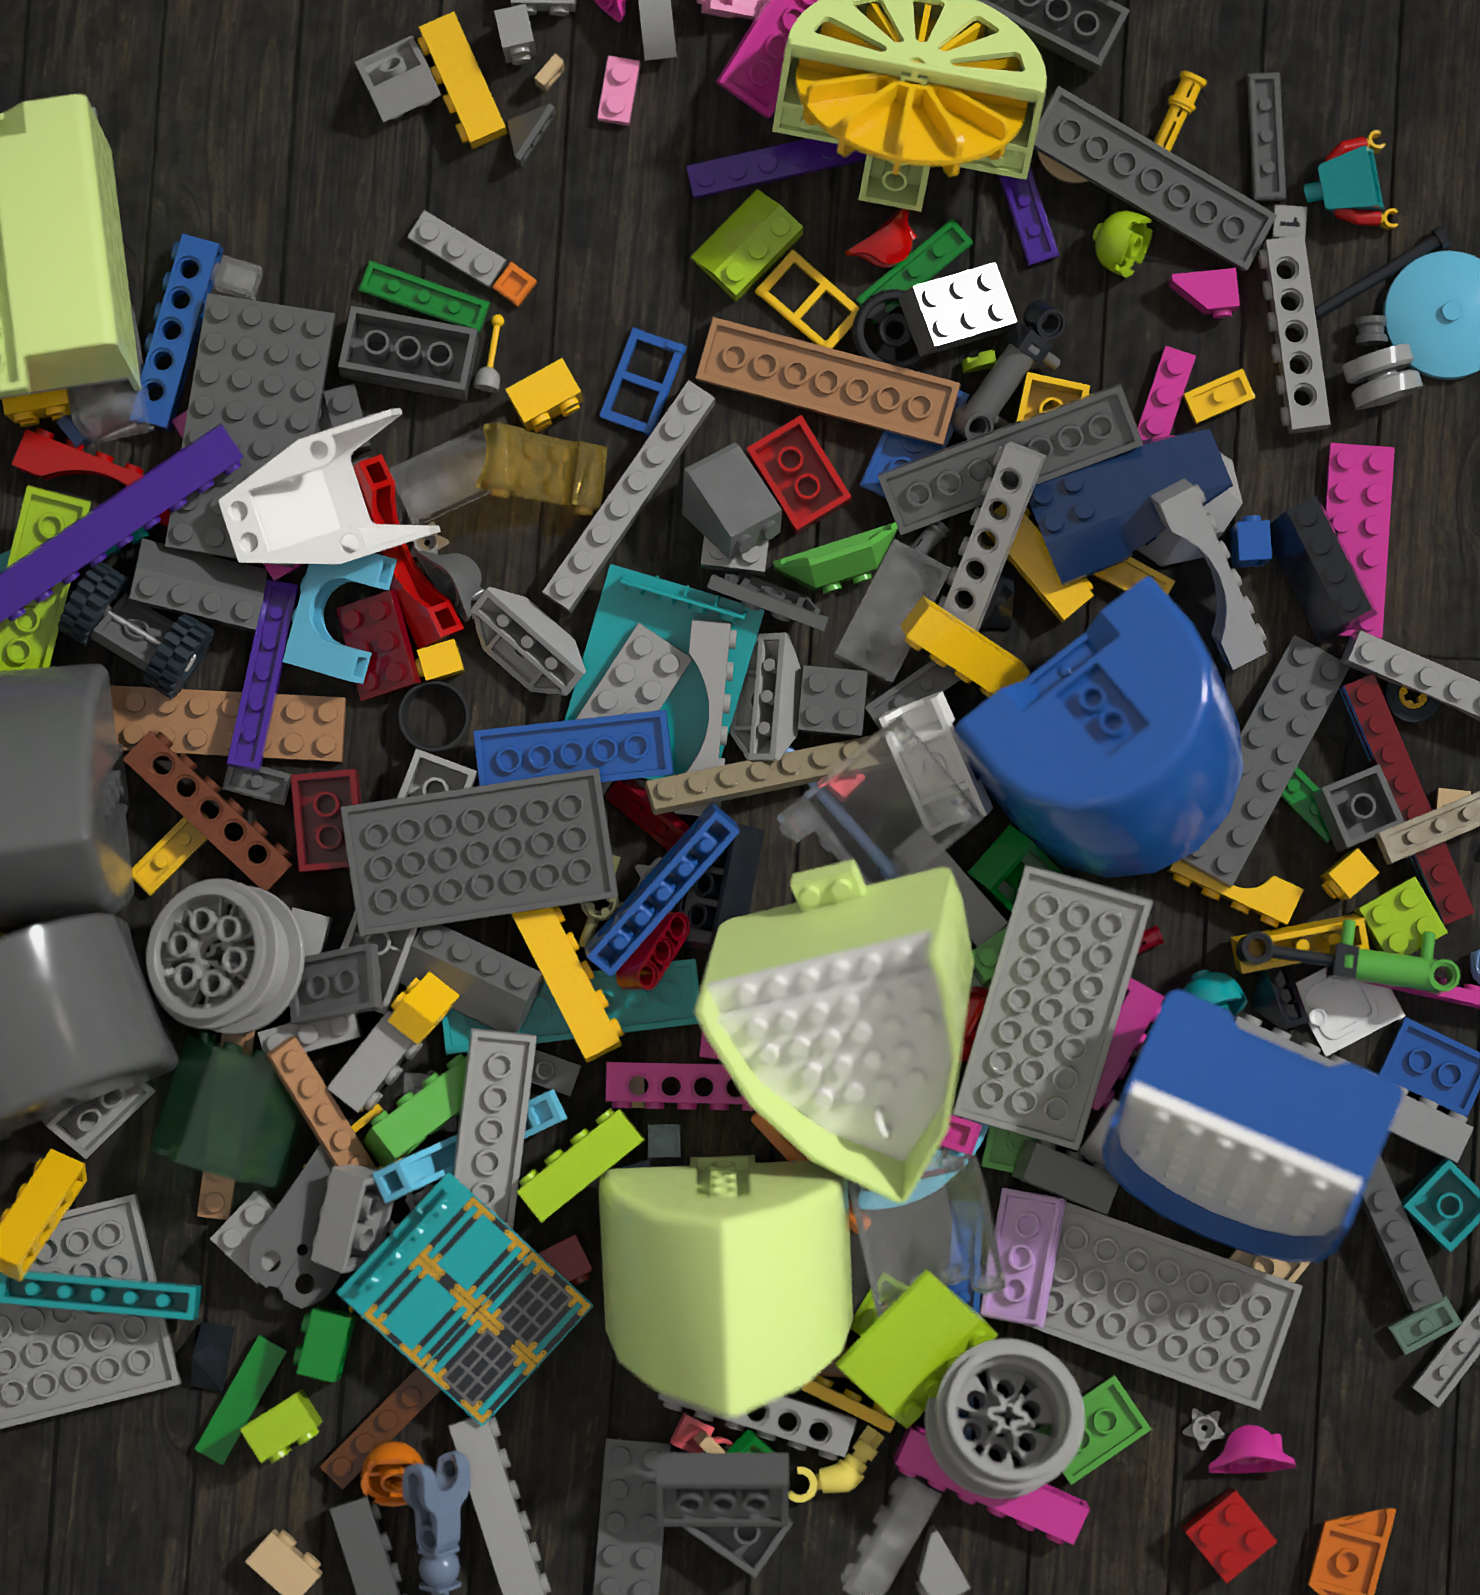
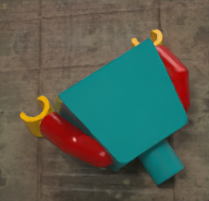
[1304,130,1398,230]

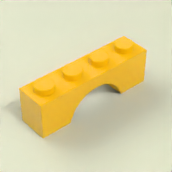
[1167,860,1304,928]

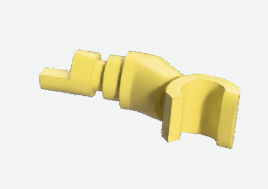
[789,1425,885,1503]

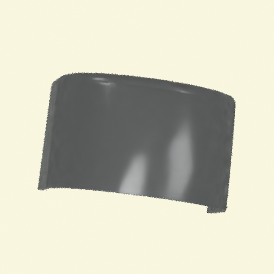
[0,913,179,1141]

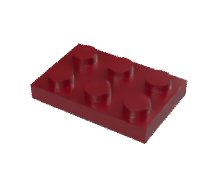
[336,590,421,701]

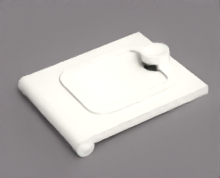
[1296,948,1406,1057]

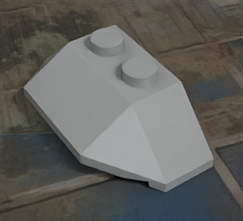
[1136,453,1243,567]
[471,587,586,696]
[729,632,803,761]

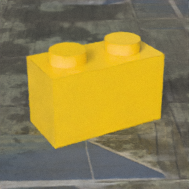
[1320,848,1379,901]
[388,971,460,1045]

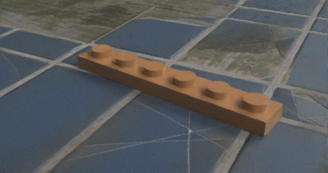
[265,1036,376,1168]

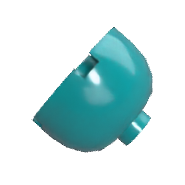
[1183,969,1247,1016]

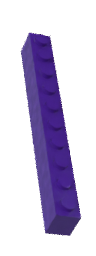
[0,423,244,622]

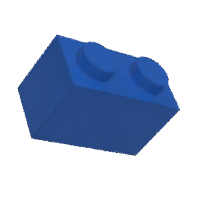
[1230,515,1272,568]

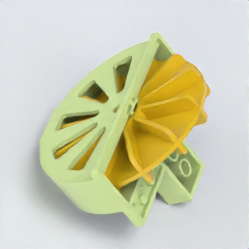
[772,0,1046,212]

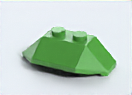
[773,522,898,594]

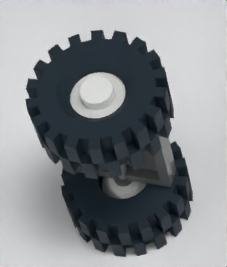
[58,561,214,699]

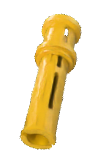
[1154,71,1207,151]

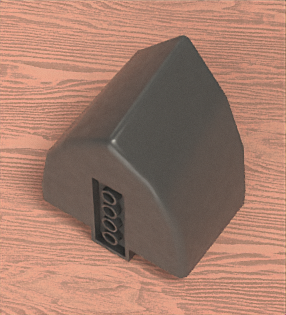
[0,664,134,927]

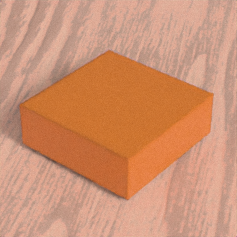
[492,262,537,307]

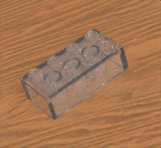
[834,539,952,686]

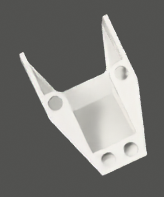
[218,408,441,564]

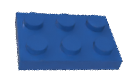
[1377,1017,1480,1117]

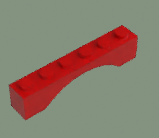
[11,428,171,529]
[353,454,464,649]

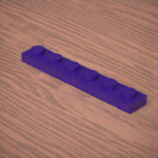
[687,139,867,199]
[227,580,299,772]

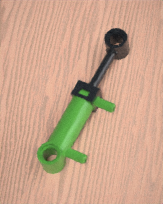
[1236,920,1460,994]

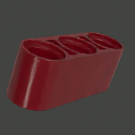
[616,912,690,990]

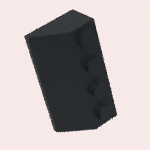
[1270,496,1378,644]
[675,818,765,952]

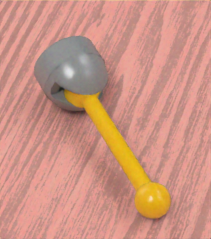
[473,314,504,392]

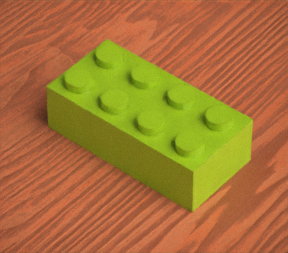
[517,1108,645,1222]

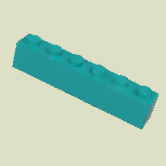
[0,1270,201,1320]

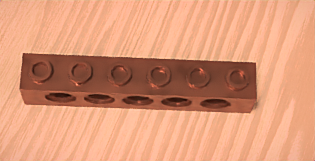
[123,731,293,891]

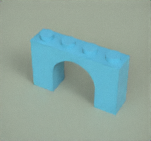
[282,553,397,684]

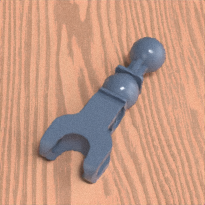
[403,1451,471,1595]

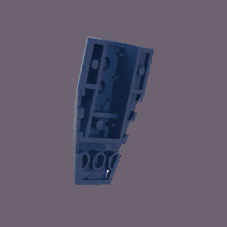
[1029,429,1233,586]

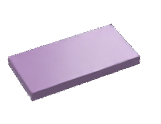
[979,1188,1067,1328]

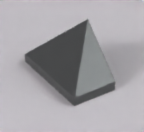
[507,103,556,167]

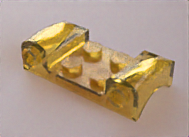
[475,423,608,516]

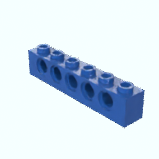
[127,234,224,432]
[584,802,740,977]

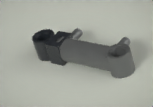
[951,300,1066,440]

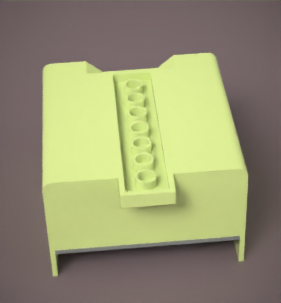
[0,94,141,399]

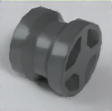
[1355,315,1388,346]

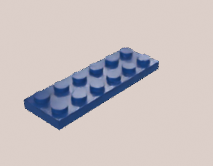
[473,709,674,786]

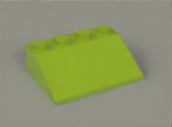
[835,1269,998,1429]

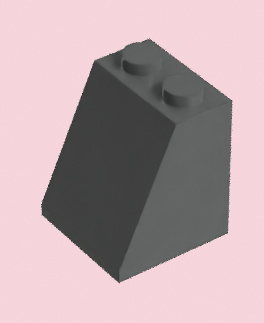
[682,442,782,560]

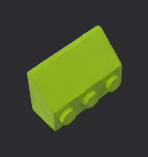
[690,189,803,302]

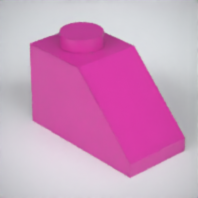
[1169,268,1240,319]

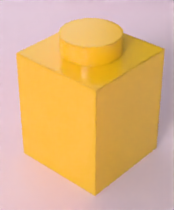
[415,639,465,681]

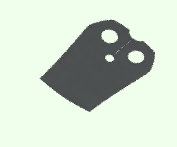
[249,1143,341,1309]

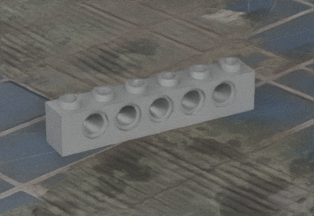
[1258,235,1331,434]
[938,441,1046,632]
[658,1392,857,1461]

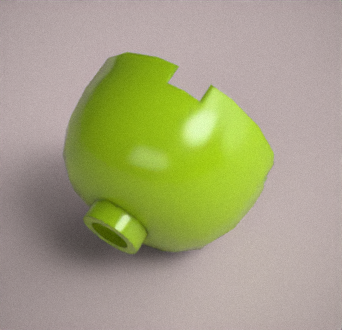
[1093,211,1152,278]

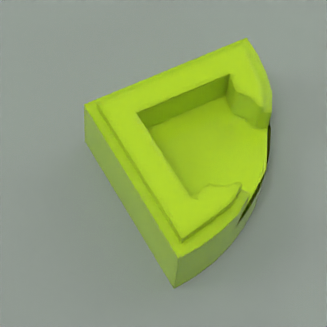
[961,350,996,373]

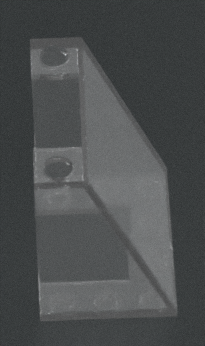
[776,716,984,886]

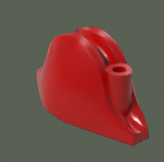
[844,208,917,268]

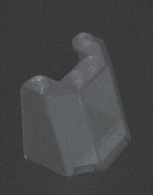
[848,1147,1006,1317]

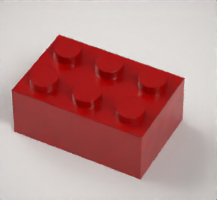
[746,415,852,535]

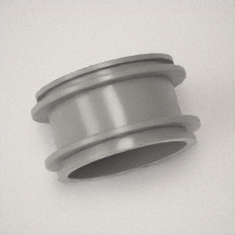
[147,879,304,1035]
[925,1339,1085,1499]

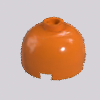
[361,1441,424,1507]

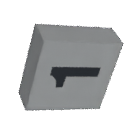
[1272,205,1307,239]

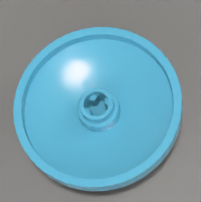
[1383,251,1480,380]

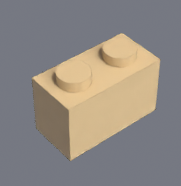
[245,1529,323,1595]

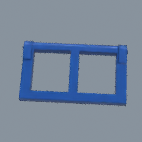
[599,328,687,436]

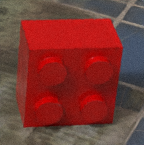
[1181,1487,1277,1583]

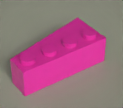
[1091,978,1165,1111]

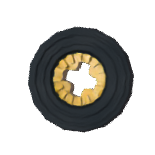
[1383,681,1441,724]

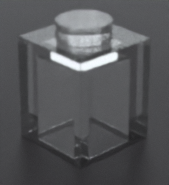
[211,255,263,301]

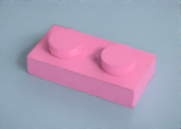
[598,56,640,126]

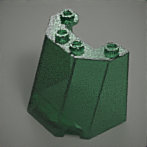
[150,1030,303,1187]

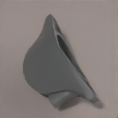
[416,551,484,622]

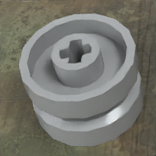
[1342,343,1424,410]

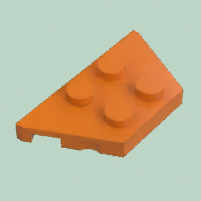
[1307,1507,1396,1595]

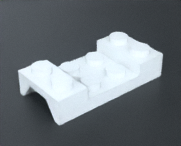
[879,691,993,835]

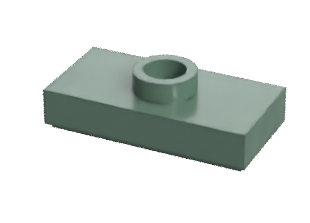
[1388,1294,1462,1355]

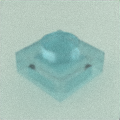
[648,1124,681,1157]

